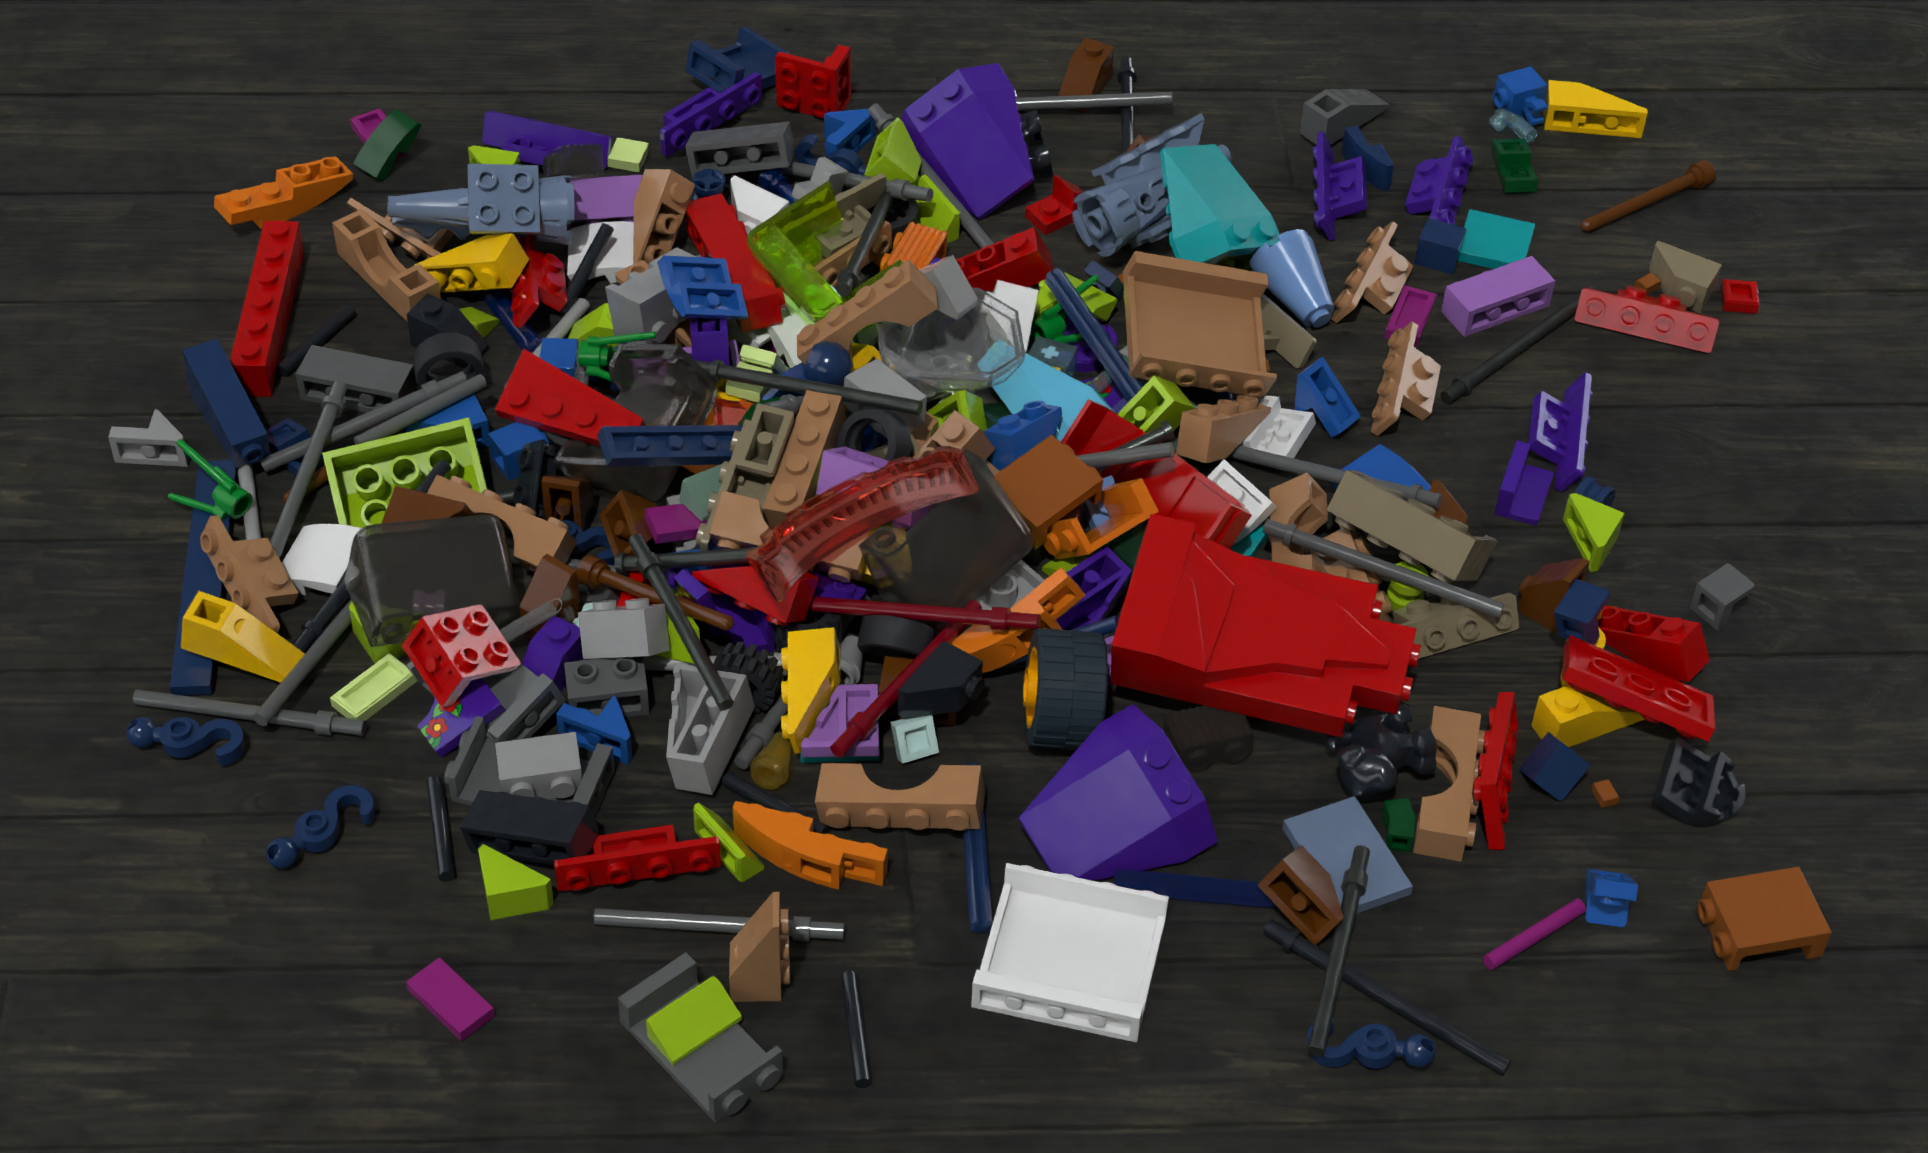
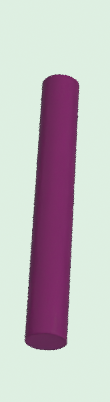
[1483,898,1586,970]

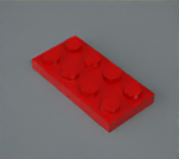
[1562,635,1715,742]

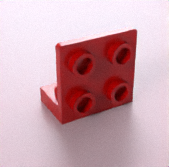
[775,45,851,119]
[402,604,521,707]

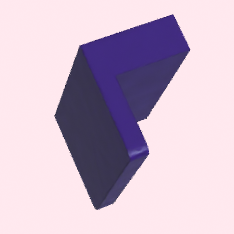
[1494,440,1554,525]
[712,594,775,653]

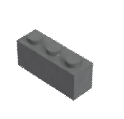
[685,121,796,177]
[295,345,417,413]

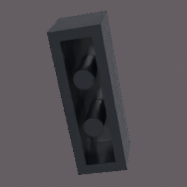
[460,790,599,865]

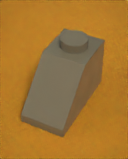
[1649,241,1722,313]
[735,403,794,477]

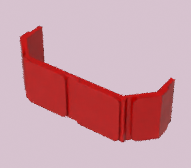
[1061,399,1252,549]

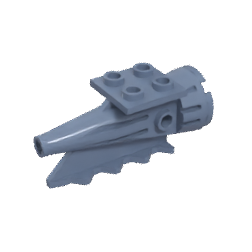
[1072,113,1232,257]
[387,164,574,245]

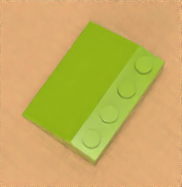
[322,417,488,556]

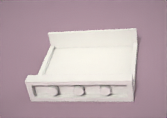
[971,863,1169,1042]

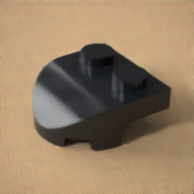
[1652,737,1746,828]

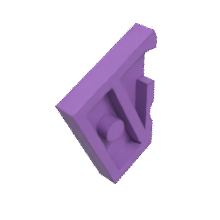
[801,684,879,757]

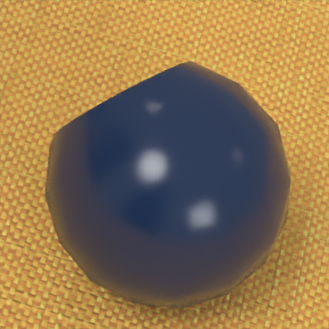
[804,341,853,386]

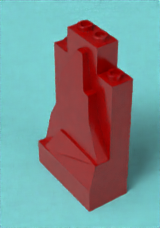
[1111,514,1421,737]

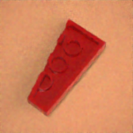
[495,349,646,447]
[1474,692,1519,850]

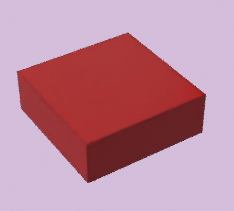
[1720,279,1760,314]

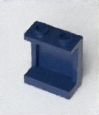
[685,26,789,93]

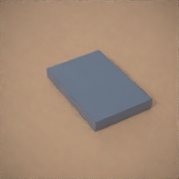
[1282,796,1413,914]

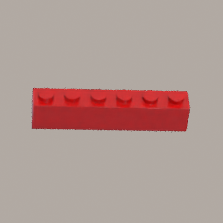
[684,193,786,333]
[230,221,304,397]

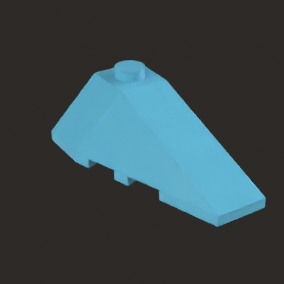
[977,340,1114,442]

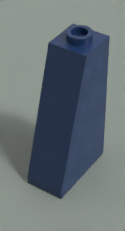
[182,338,270,468]

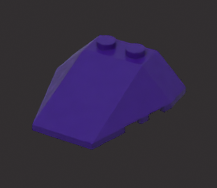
[901,63,1035,220]
[1018,704,1218,881]

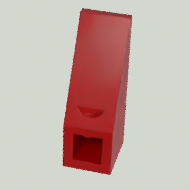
[956,227,1053,291]
[692,565,819,626]
[1597,606,1710,682]

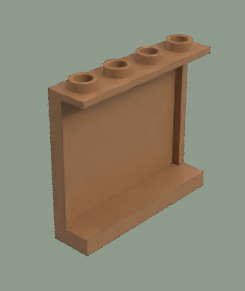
[1123,251,1277,398]

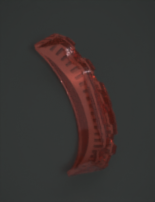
[746,446,979,603]

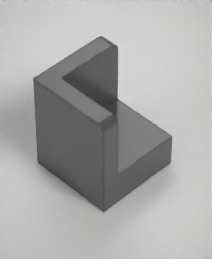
[1690,563,1755,630]

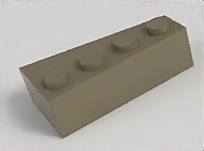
[1327,470,1498,584]

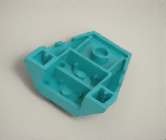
[1160,144,1280,265]

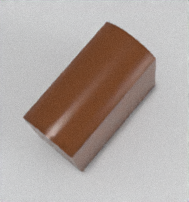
[1634,272,1662,295]
[1591,779,1620,808]

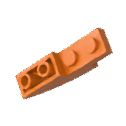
[214,156,353,229]
[951,567,1086,673]
[733,801,888,890]

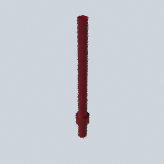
[812,596,1041,631]
[830,600,982,758]

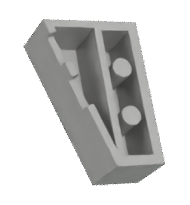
[605,247,696,353]
[666,664,755,795]

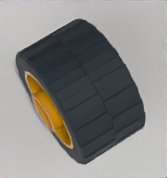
[1023,628,1108,750]

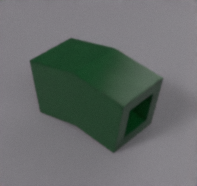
[1381,798,1415,853]

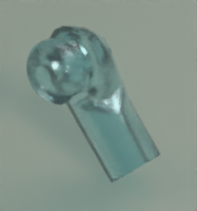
[1489,108,1537,143]

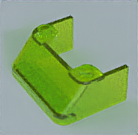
[747,181,903,330]

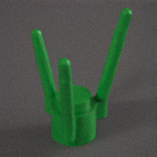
[1030,275,1099,348]
[578,332,658,390]
[168,439,253,521]

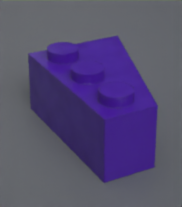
[1056,546,1132,630]

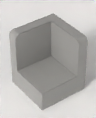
[791,157,849,208]

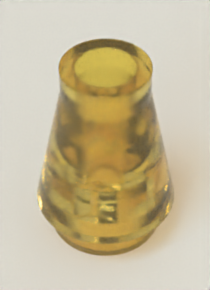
[750,732,793,789]

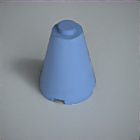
[1249,229,1334,328]

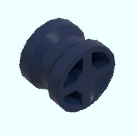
[692,169,726,200]
[1575,475,1616,507]

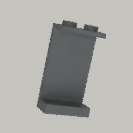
[406,661,566,744]
[444,716,615,819]
[618,952,783,1123]

